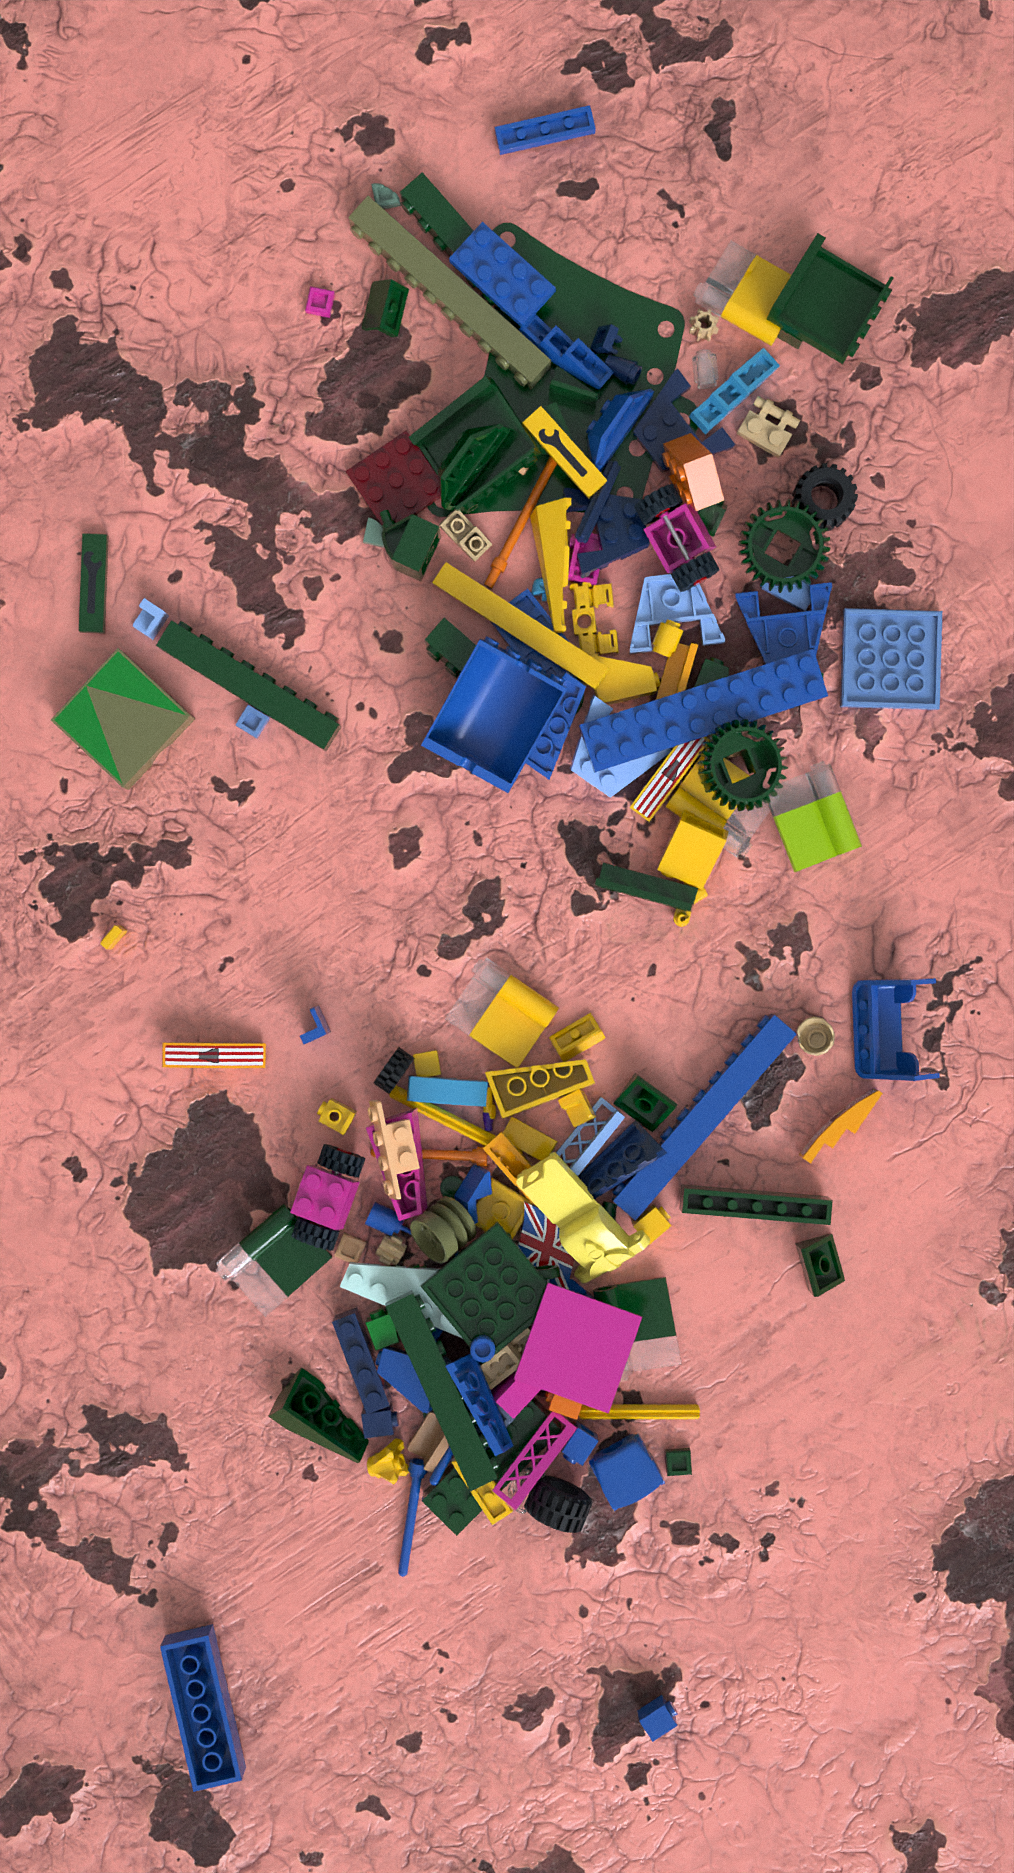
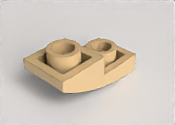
[439,509,492,562]

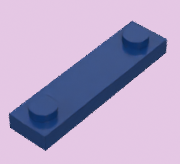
[495,105,596,155]

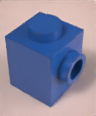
[561,1421,599,1465]
[637,1695,678,1742]

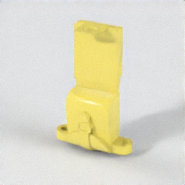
[516,1152,650,1283]

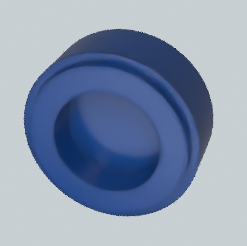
[470,1335,495,1362]

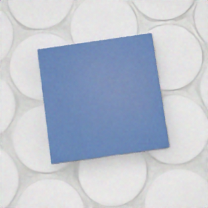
[840,608,942,710]

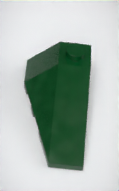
[268,1368,369,1463]

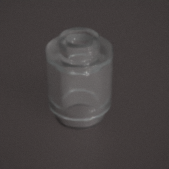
[692,349,719,389]

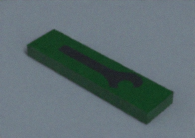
[79,533,109,634]

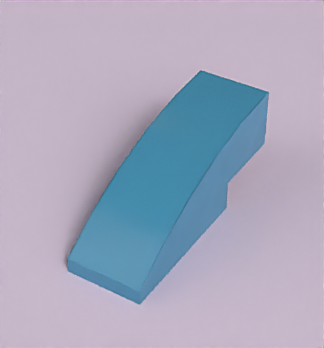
[407,1076,488,1107]

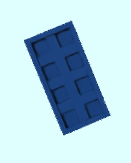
[449,222,556,328]
[490,588,569,678]

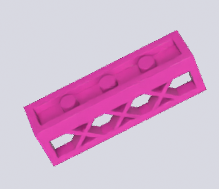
[492,1411,577,1510]

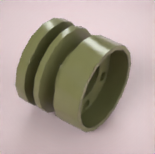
[410,1196,477,1264]

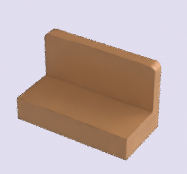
[407,1410,449,1473]

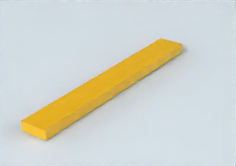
[432,562,609,690]

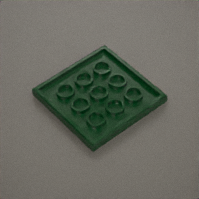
[420,1221,547,1364]

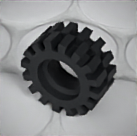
[374,1047,415,1094]

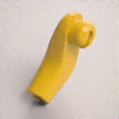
[673,887,708,927]

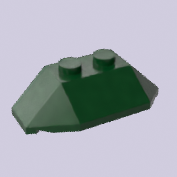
[438,424,511,511]

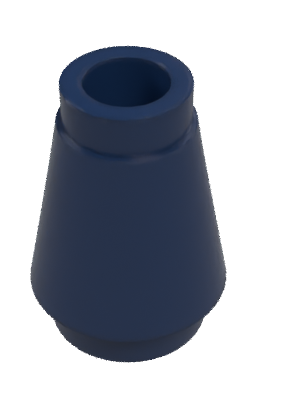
[605,354,642,385]

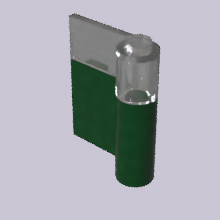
[216,1203,332,1317]
[593,1277,682,1382]

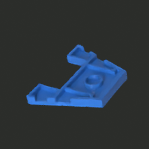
[735,582,832,664]

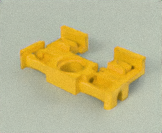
[569,582,619,656]

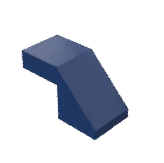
[454,1164,492,1224]

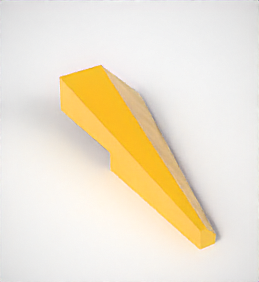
[530,498,571,633]

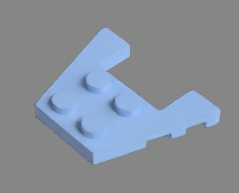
[629,574,725,654]
[570,695,672,798]

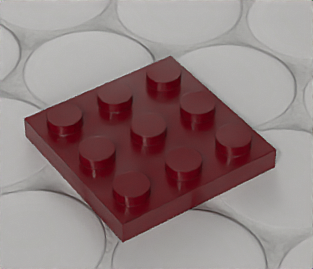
[345,430,441,526]

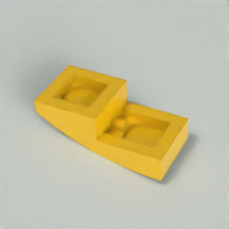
[503,1117,558,1161]

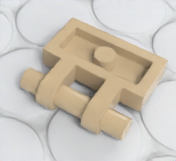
[737,396,800,458]

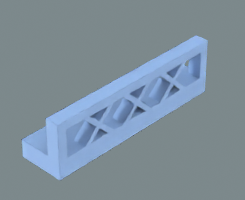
[556,1097,625,1176]

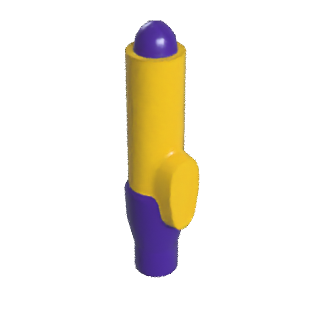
[483,1083,496,1131]

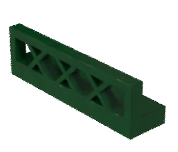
[595,863,698,913]

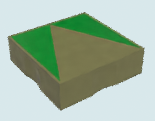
[51,648,195,790]

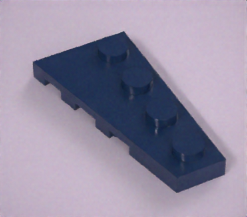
[578,1120,667,1200]

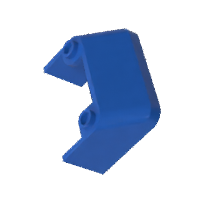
[852,978,940,1081]

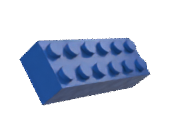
[160,1624,246,1792]

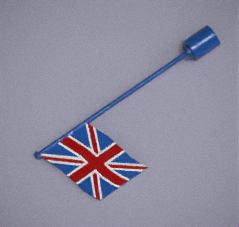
[365,1201,574,1290]

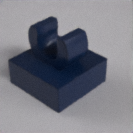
[590,324,623,355]

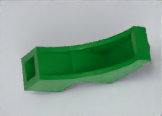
[366,1264,427,1350]

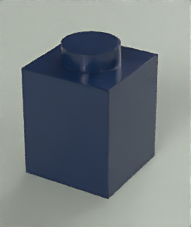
[361,1404,399,1439]

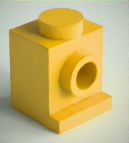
[317,1098,357,1136]

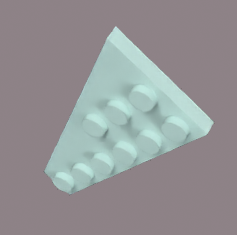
[340,1262,462,1338]

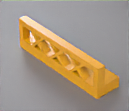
[655,643,698,700]

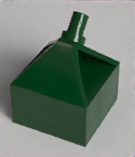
[380,510,441,582]

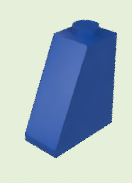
[376,1346,432,1413]

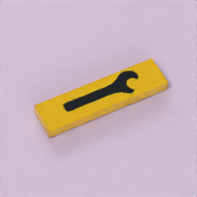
[522,406,607,499]

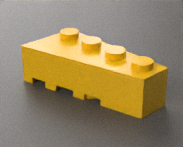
[485,1059,595,1119]

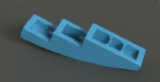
[689,348,780,435]

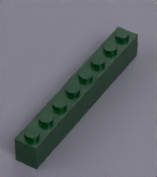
[156,620,341,751]
[385,1290,499,1492]

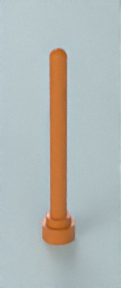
[370,1146,488,1166]

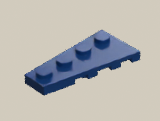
[526,671,587,780]
[445,1353,513,1456]

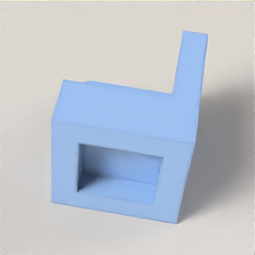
[133,598,169,640]

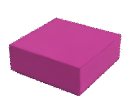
[305,286,335,318]

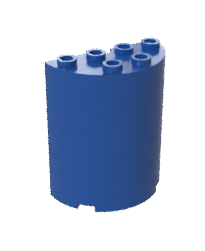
[421,636,567,793]

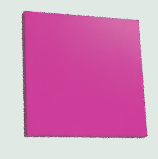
[514,1282,642,1414]

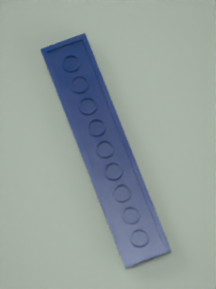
[579,649,828,773]

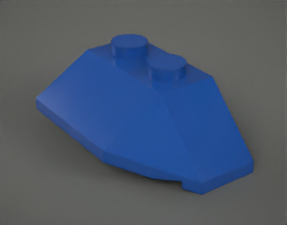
[586,389,654,472]

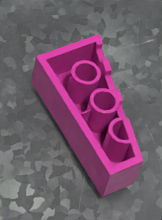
[366,1108,428,1221]

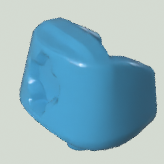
[531,578,547,601]

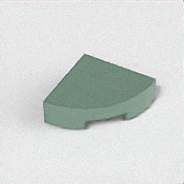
[371,183,401,210]
[363,518,384,548]

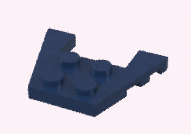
[633,369,736,473]
[563,488,650,578]

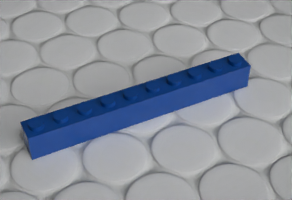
[612,1014,797,1220]

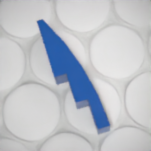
[518,314,614,390]

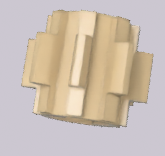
[689,309,719,342]
[375,1234,407,1266]

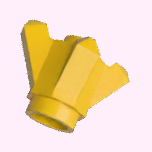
[367,1438,409,1484]

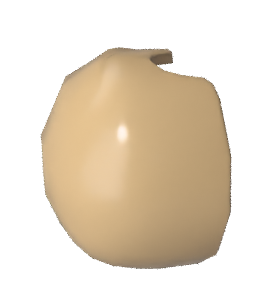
[797,1016,835,1056]

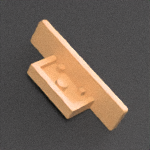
[368,1100,420,1200]

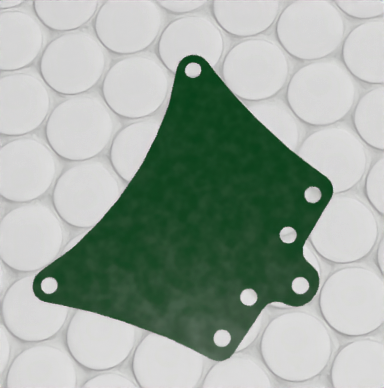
[427,223,698,517]

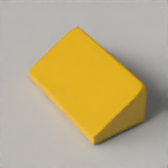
[549,1013,605,1062]

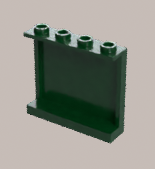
[767,233,894,364]
[409,376,541,513]

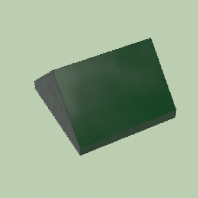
[613,1073,678,1132]
[795,1234,845,1297]

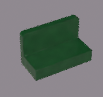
[362,279,409,337]
[549,366,602,407]

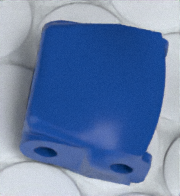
[589,1434,665,1511]

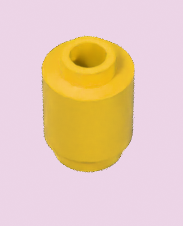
[652,619,683,658]

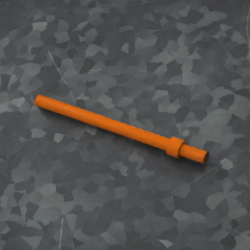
[484,456,557,589]

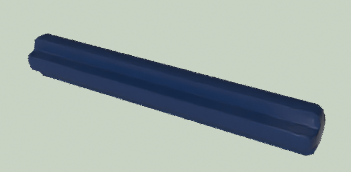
[574,461,621,543]

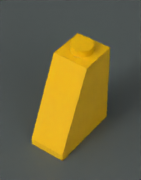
[590,655,660,705]

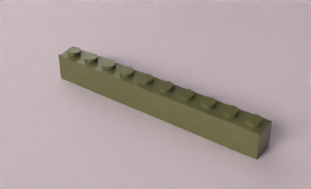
[348,196,551,389]

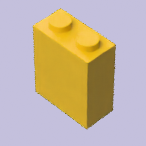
[657,811,729,890]

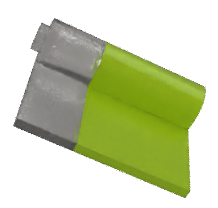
[768,761,862,872]

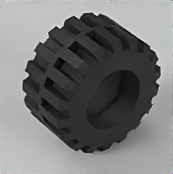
[791,463,858,531]
[524,1475,593,1533]

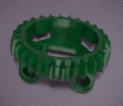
[738,499,830,593]
[697,719,788,811]

